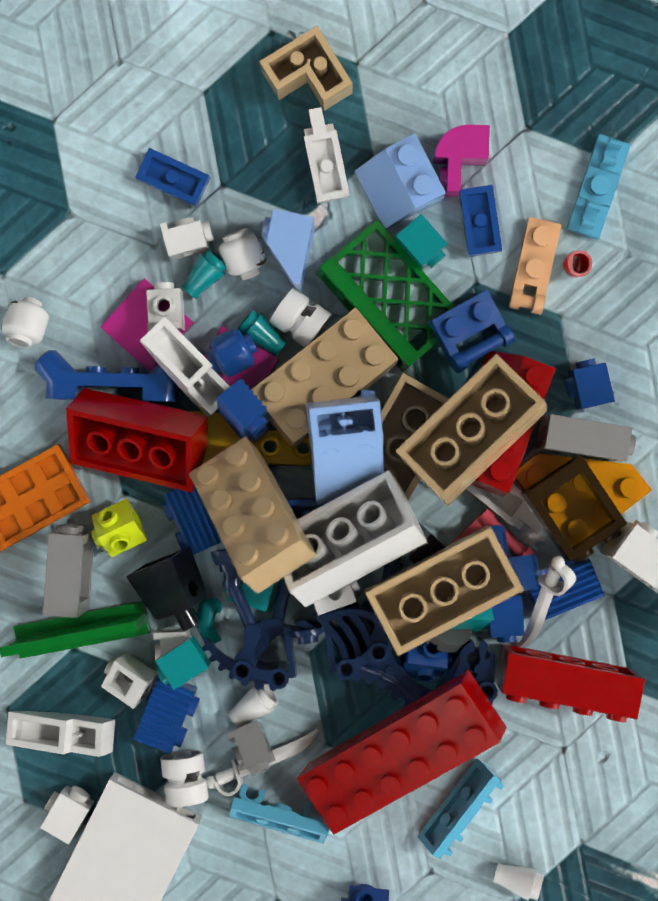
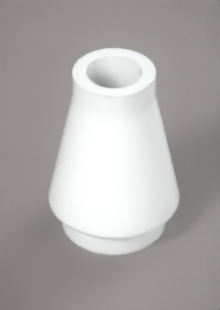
[228,684,279,727]
[493,863,544,901]

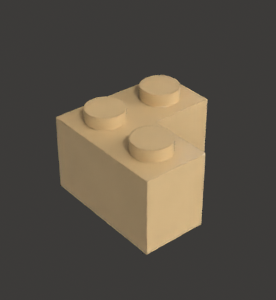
[259,26,353,111]

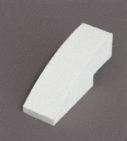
[140,317,230,417]
[6,711,115,757]

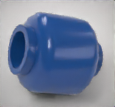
[206,328,258,377]

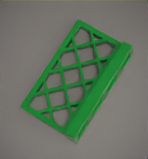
[316,220,454,372]
[0,600,151,659]

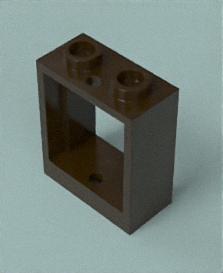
[521,456,627,563]

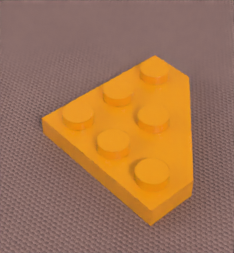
[515,453,652,547]

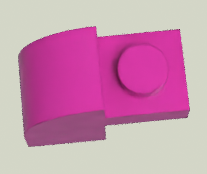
[433,124,490,197]

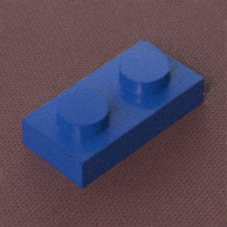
[135,148,210,208]
[459,185,502,257]

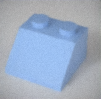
[355,133,446,229]
[262,209,315,292]

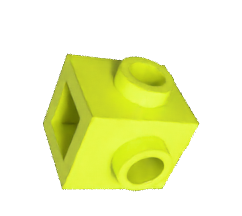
[91,498,147,558]

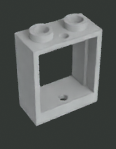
[536,414,636,461]
[43,524,94,618]

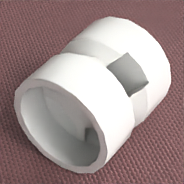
[269,287,332,347]
[160,750,209,807]

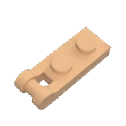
[508,217,562,315]

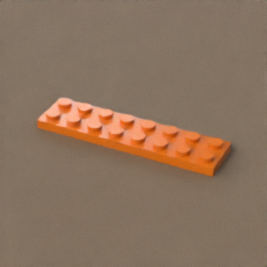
[0,444,92,552]

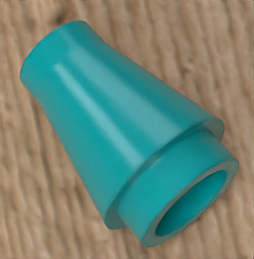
[182,248,226,299]
[237,310,287,356]

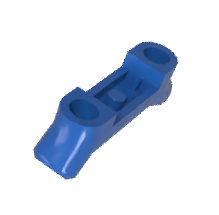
[34,350,178,402]

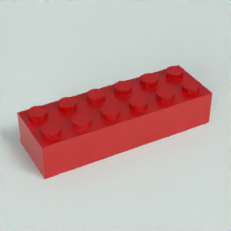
[297,670,507,835]

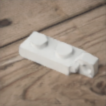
[304,107,350,204]
[465,484,543,534]

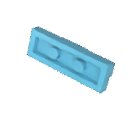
[566,134,631,240]
[417,758,504,859]
[229,784,329,844]

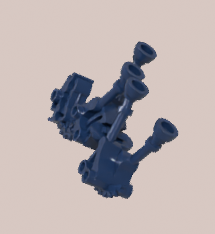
[202,549,498,707]

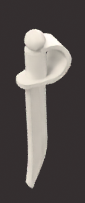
[517,556,576,647]
[206,729,319,796]

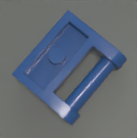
[428,289,515,374]

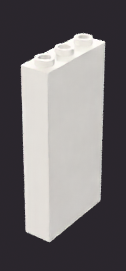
[49,772,202,901]

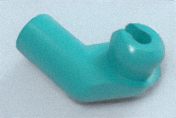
[195,597,222,644]

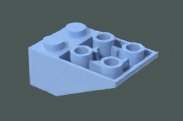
[306,395,384,505]

